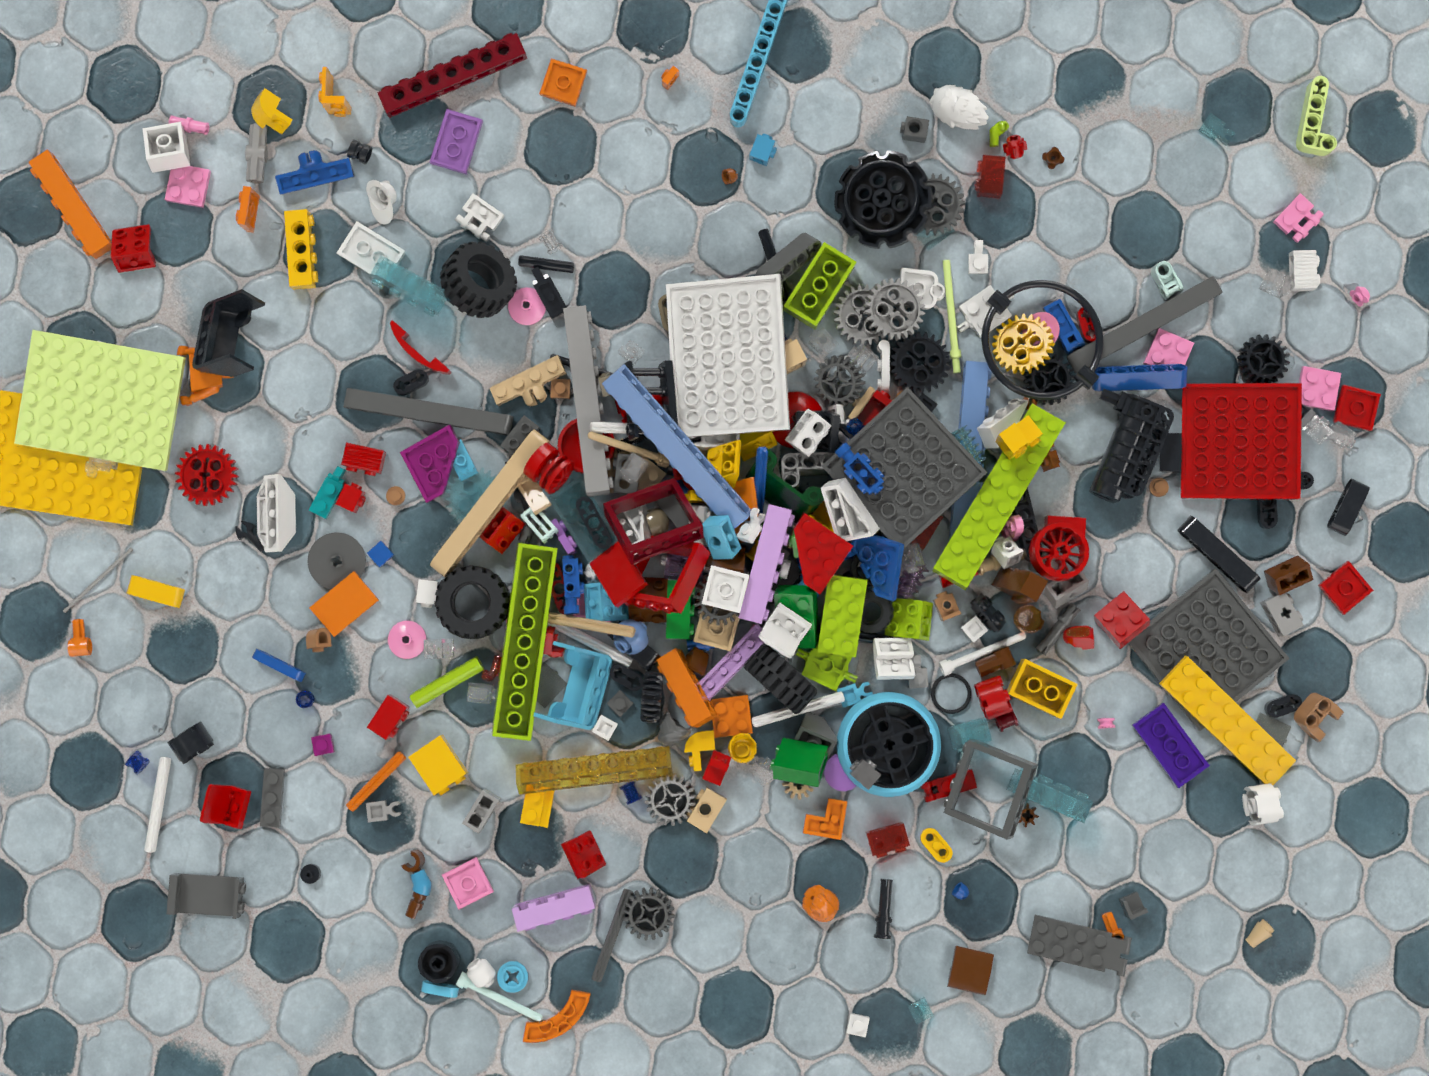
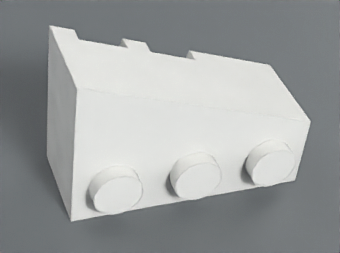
[821,478,880,541]

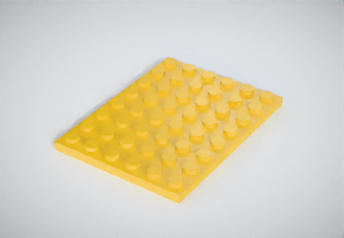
[0,390,143,526]

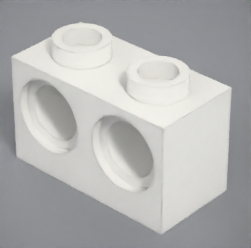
[785,409,832,457]

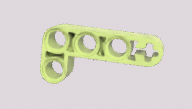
[1296,76,1337,156]

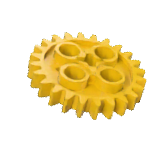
[992,314,1055,375]

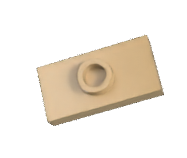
[847,386,876,423]
[518,477,551,515]

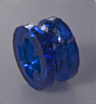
[296,691,315,708]

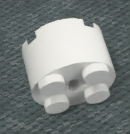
[1242,783,1284,826]

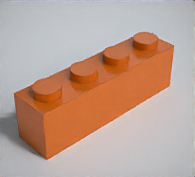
[656,648,717,728]

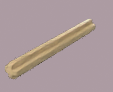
[547,612,636,638]

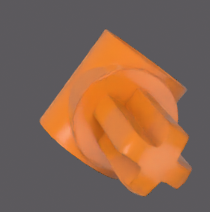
[68,619,92,657]
[1102,912,1125,939]

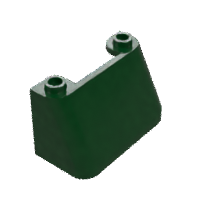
[745,447,824,524]

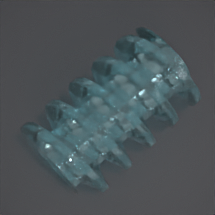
[951,425,986,463]

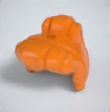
[802,885,839,922]

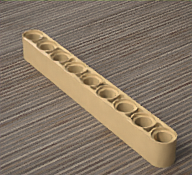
[430,430,550,578]

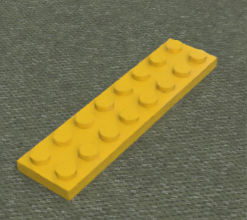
[1159,656,1296,785]

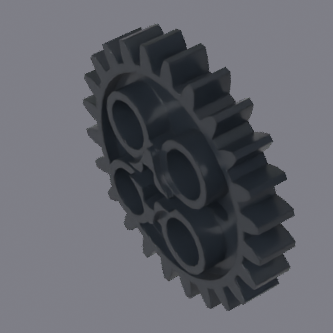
[890,331,951,394]

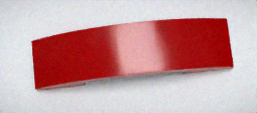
[390,320,452,375]

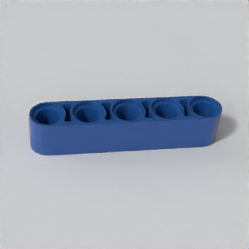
[1092,364,1188,391]

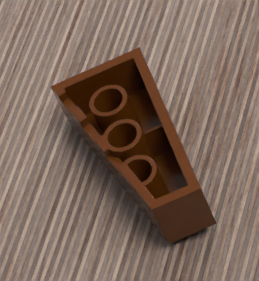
[991,566,1048,605]

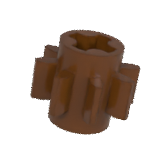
[1018,803,1039,827]

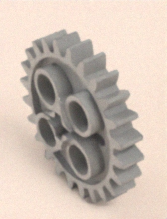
[863,278,925,341]
[833,284,895,347]

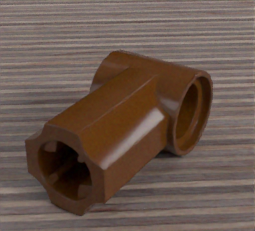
[974,646,1016,677]

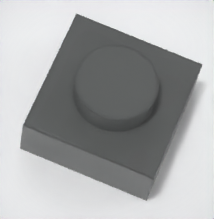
[607,690,634,717]

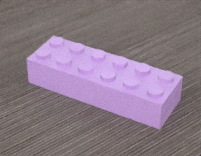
[739,504,795,624]

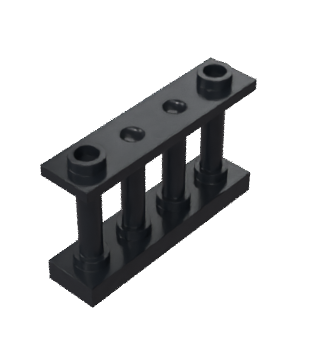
[624,360,678,441]

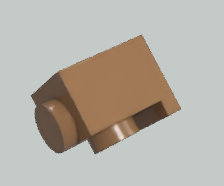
[933,591,961,621]

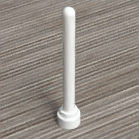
[938,632,1026,676]

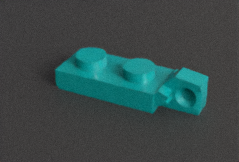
[309,466,346,519]

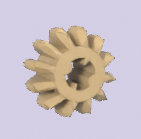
[782,782,814,800]

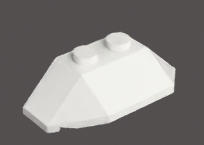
[257,474,296,552]

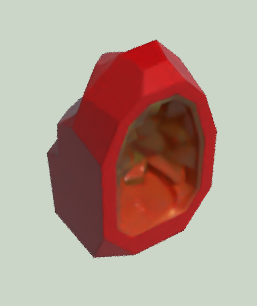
[1063,625,1094,650]

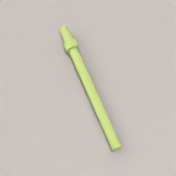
[942,260,961,374]

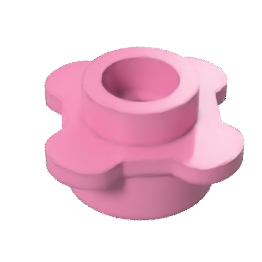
[1350,286,1370,307]

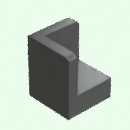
[1119,891,1148,920]

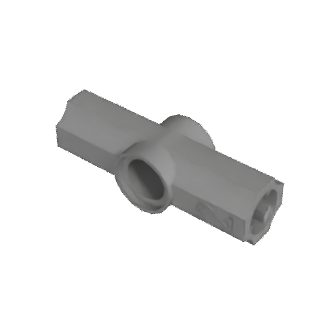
[245,123,268,184]

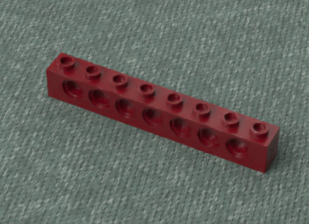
[377,33,528,118]

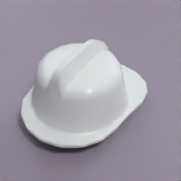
[366,180,397,225]

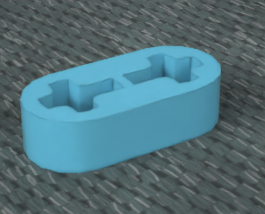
[421,980,459,998]

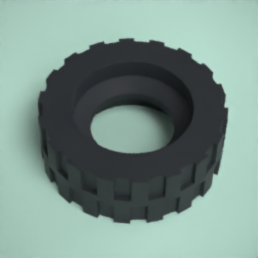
[860,590,894,633]

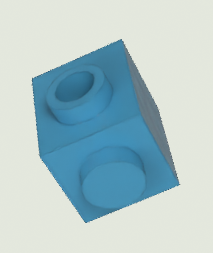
[749,134,777,166]

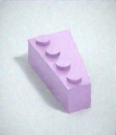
[512,884,596,932]

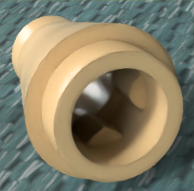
[1245,919,1275,948]

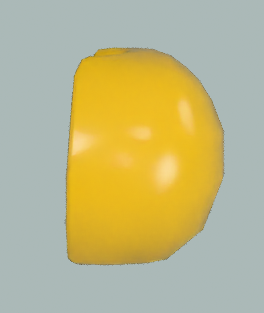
[728,733,757,763]

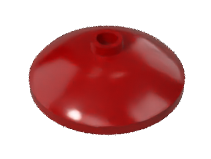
[772,391,822,449]
[557,419,615,473]

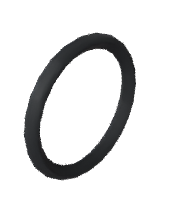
[931,673,971,714]

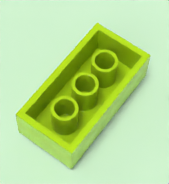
[783,242,856,330]
[817,574,867,658]

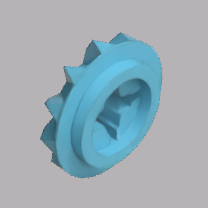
[497,961,528,993]

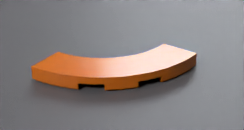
[523,990,591,1043]

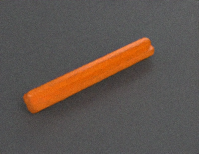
[346,751,406,812]

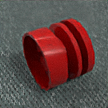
[523,443,575,494]

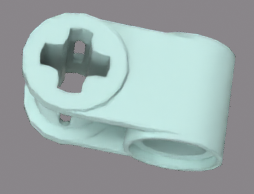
[1151,261,1184,300]

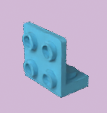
[584,582,629,621]

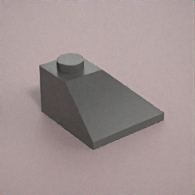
[794,712,838,758]

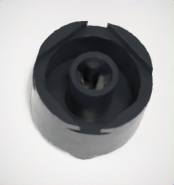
[167,721,214,764]
[418,940,460,983]

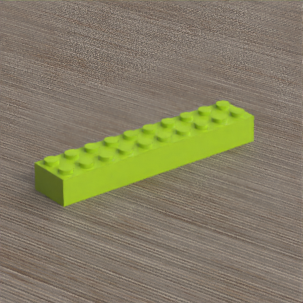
[932,403,1066,590]
[491,543,558,741]

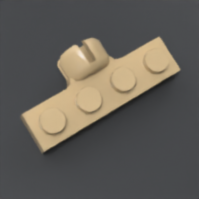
[490,355,567,406]

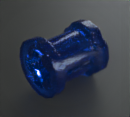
[846,418,866,437]
[619,780,642,805]

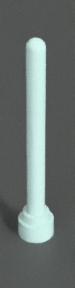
[455,971,543,1022]

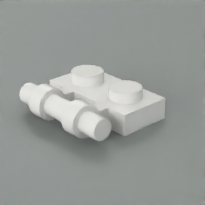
[455,193,505,242]

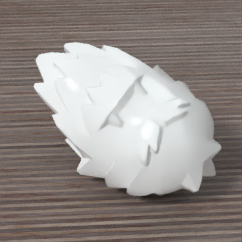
[929,85,989,130]

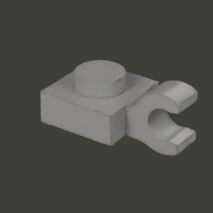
[908,655,928,689]

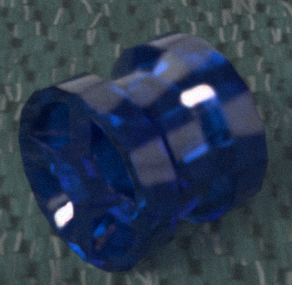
[125,750,150,775]

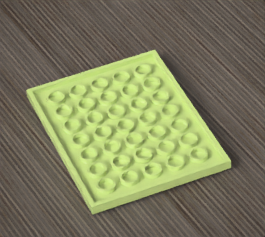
[14,330,186,471]

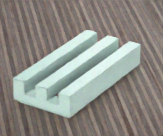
[520,507,559,544]

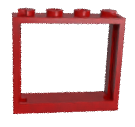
[624,536,710,614]

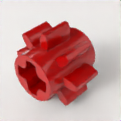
[1003,135,1028,159]

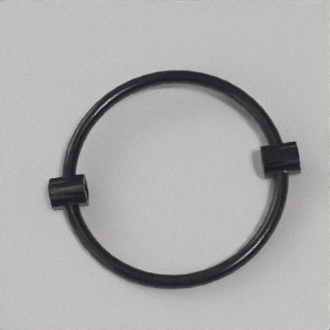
[981,280,1103,400]

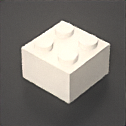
[143,122,190,173]

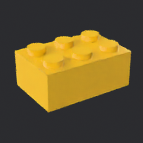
[1007,659,1078,719]

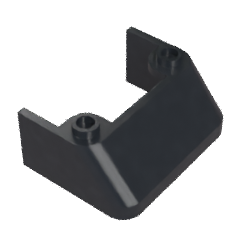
[192,289,265,377]

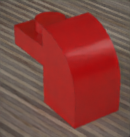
[702,750,732,786]

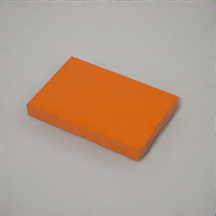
[309,571,379,637]

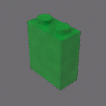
[770,738,828,787]

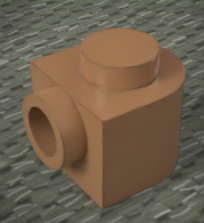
[306,628,332,652]

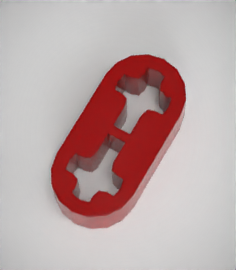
[1076,307,1096,343]

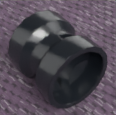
[347,139,373,164]

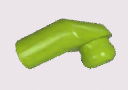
[989,121,1009,147]

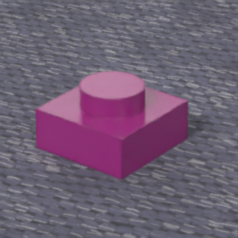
[311,733,335,756]

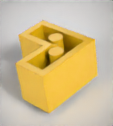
[995,415,1043,460]

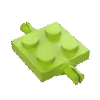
[796,641,858,691]

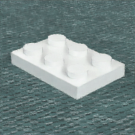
[337,221,406,283]

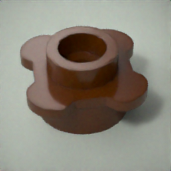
[1042,147,1065,169]

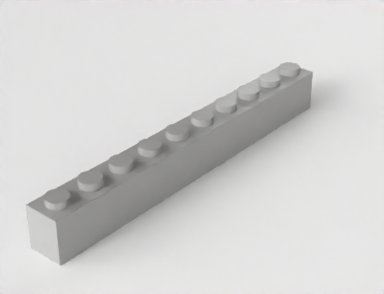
[563,305,613,497]

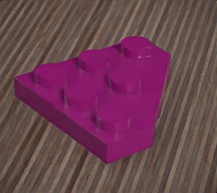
[400,425,460,503]

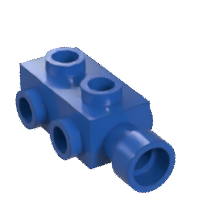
[835,442,884,495]
[562,555,584,615]

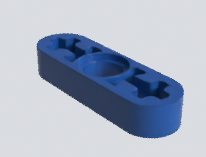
[252,648,306,682]

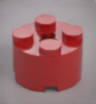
[974,675,1013,720]

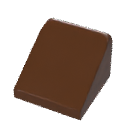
[686,647,709,675]

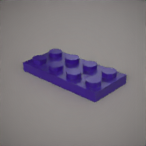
[1132,703,1210,788]

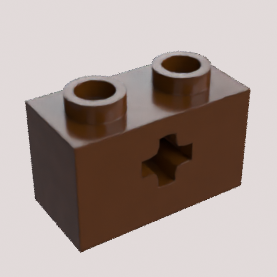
[1264,555,1314,596]

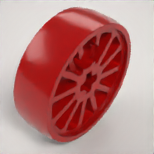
[1029,522,1089,581]

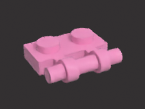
[1273,193,1324,243]

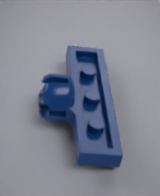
[275,150,355,195]

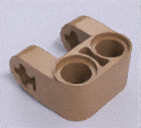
[1294,693,1344,743]

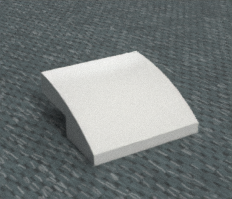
[873,638,916,680]

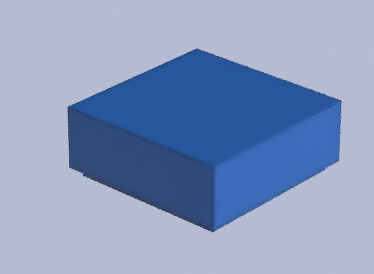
[367,541,394,568]

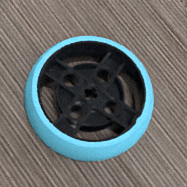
[837,692,941,797]

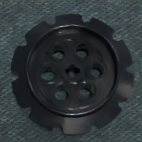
[834,151,933,249]

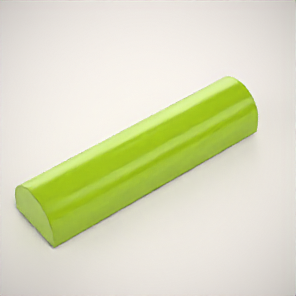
[409,656,484,708]

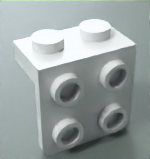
[759,603,812,658]

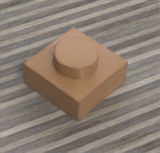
[550,379,571,399]

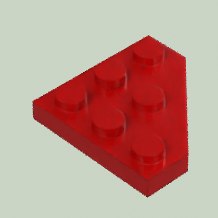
[793,513,853,594]

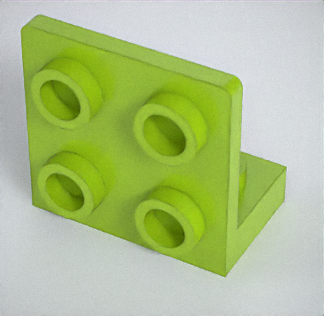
[885,598,933,641]

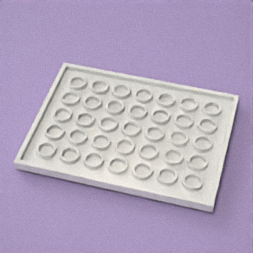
[666,274,790,437]

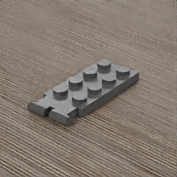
[1027,914,1132,977]

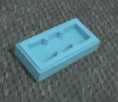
[453,439,479,482]

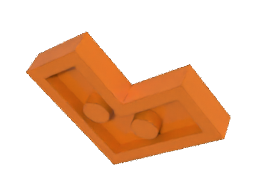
[803,798,847,840]

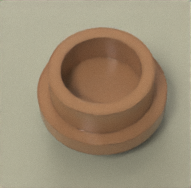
[1149,478,1169,497]
[386,486,406,506]

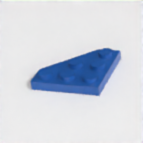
[851,534,904,601]

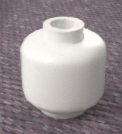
[467,958,496,988]

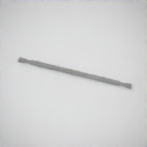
[63,547,133,613]

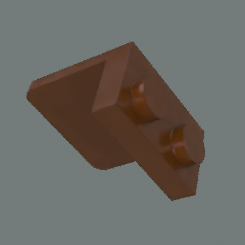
[628,577,668,623]

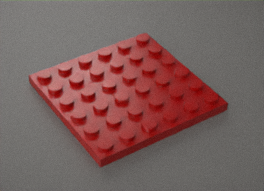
[1181,383,1302,500]

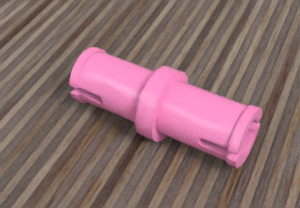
[169,115,210,135]

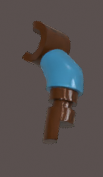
[401,849,432,919]

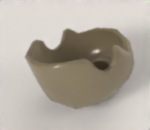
[646,508,669,536]

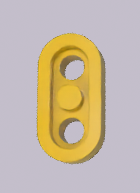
[920,828,953,863]

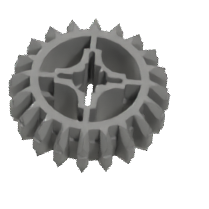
[644,773,696,826]

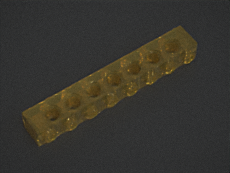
[516,746,673,795]

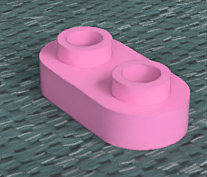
[1001,515,1024,541]

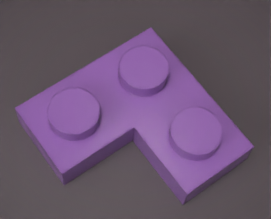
[551,518,578,555]

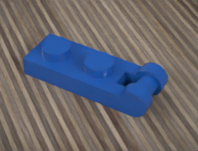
[1042,299,1085,355]

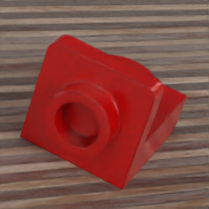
[543,626,565,658]

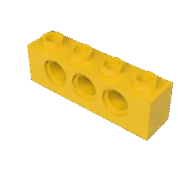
[284,209,318,290]

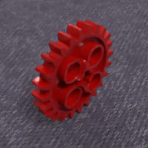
[175,444,239,506]

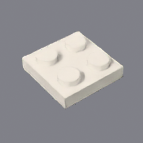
[702,565,749,613]

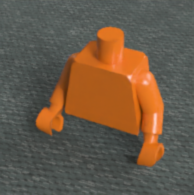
[177,346,234,406]

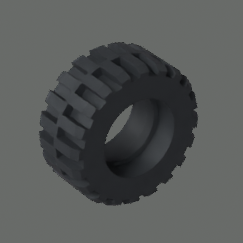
[440,242,517,318]
[434,565,510,639]
[744,644,817,714]

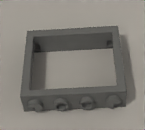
[943,739,1038,840]

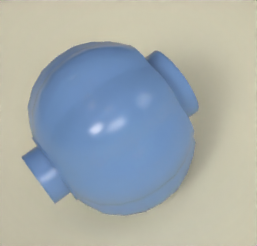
[613,619,648,655]

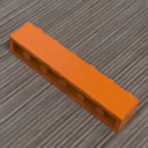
[29,149,112,259]

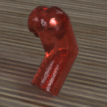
[481,655,502,682]

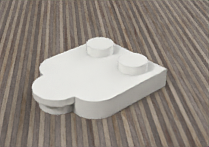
[900,268,945,310]

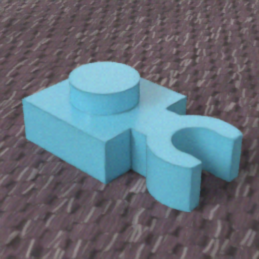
[837,682,873,708]

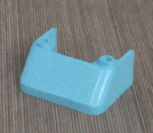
[533,641,612,730]

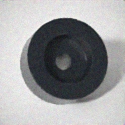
[300,864,321,884]

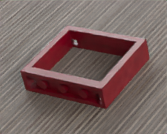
[603,478,704,565]

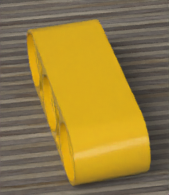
[126,575,185,608]

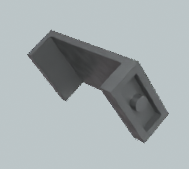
[166,873,246,919]

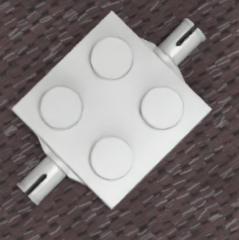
[956,285,1014,338]

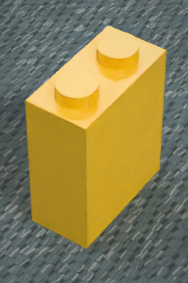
[408,734,469,796]

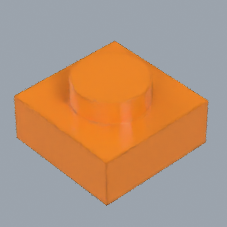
[661,66,679,90]

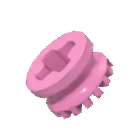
[1097,718,1115,729]

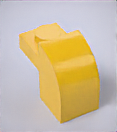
[251,88,292,135]
[684,730,715,771]

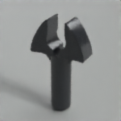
[235,521,264,552]

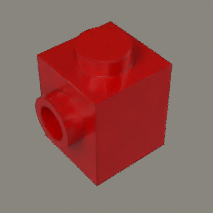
[336,482,366,513]

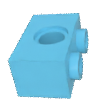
[702,515,741,559]

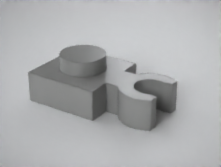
[366,800,401,822]

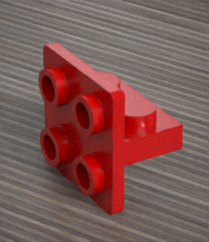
[561,830,606,879]

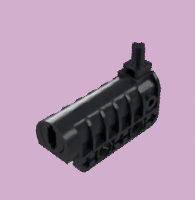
[1089,388,1174,504]

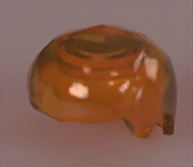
[1013,604,1044,634]

